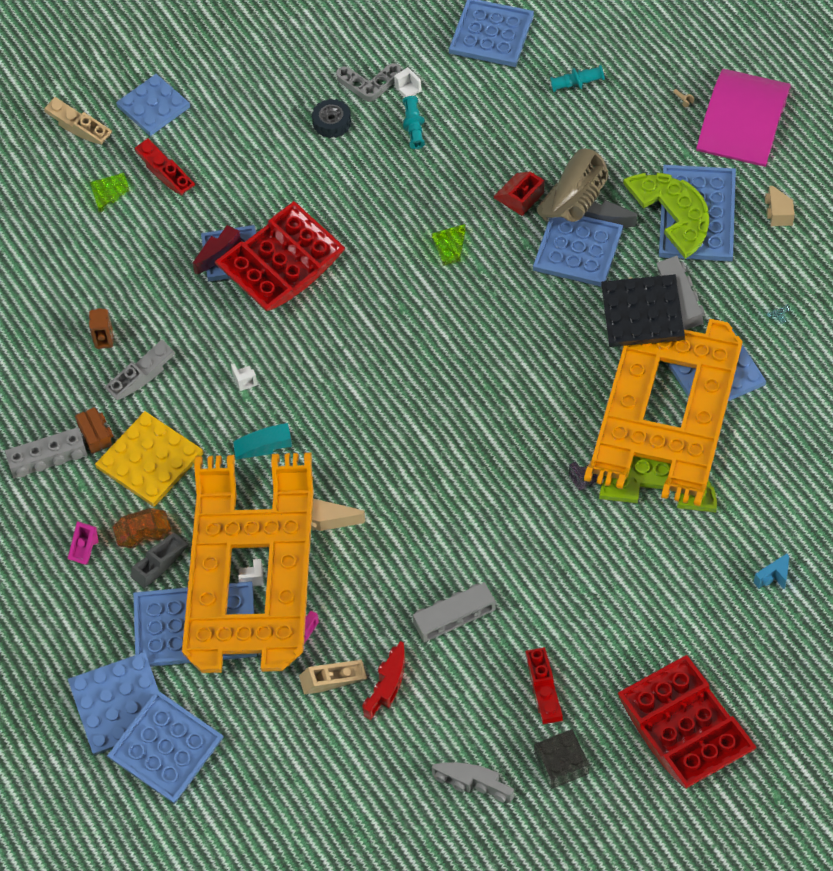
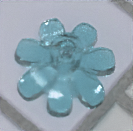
[766,304,790,324]

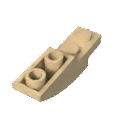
[44,97,112,145]

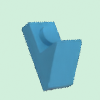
[754,554,789,589]

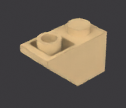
[765,186,795,226]

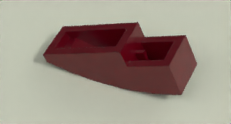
[193,225,241,274]

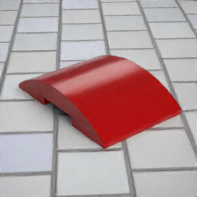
[215,201,345,311]
[618,655,756,789]

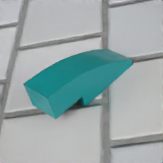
[233,423,292,460]

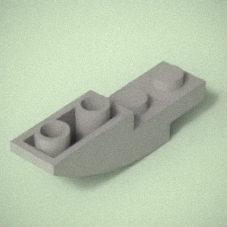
[105,339,176,400]
[432,762,514,803]

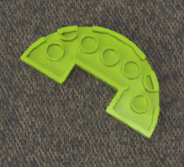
[623,173,709,259]
[599,456,717,513]

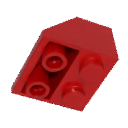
[494,171,545,216]

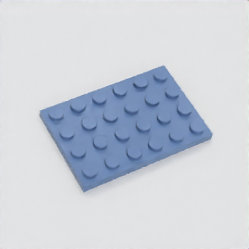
[659,165,736,261]
[133,581,257,667]

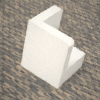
[394,67,421,97]
[231,364,258,391]
[238,559,264,586]

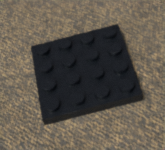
[601,274,685,347]

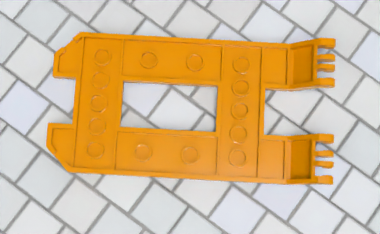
[584,319,743,506]
[182,452,313,673]

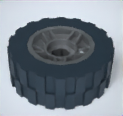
[312,99,351,138]

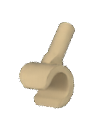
[673,89,694,107]

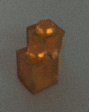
[112,508,171,548]

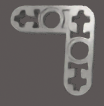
[336,63,401,102]

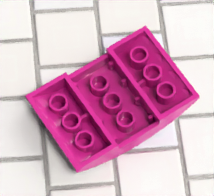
[696,69,791,167]

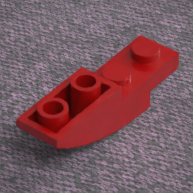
[135,138,195,195]
[362,641,405,720]
[525,647,563,724]

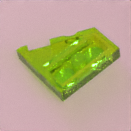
[90,173,129,213]
[431,224,466,266]

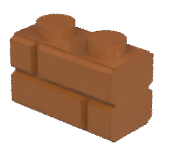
[89,308,113,349]
[75,407,114,454]

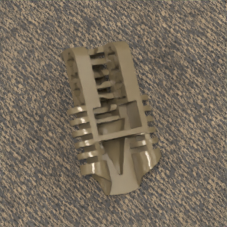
[537,148,608,222]

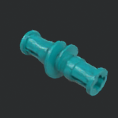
[550,65,605,92]
[402,96,425,149]

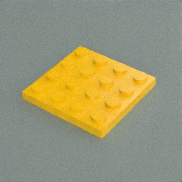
[95,411,203,507]

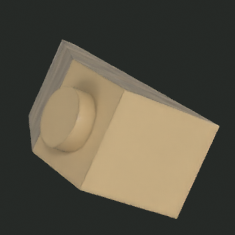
[311,499,365,531]
[299,660,367,695]

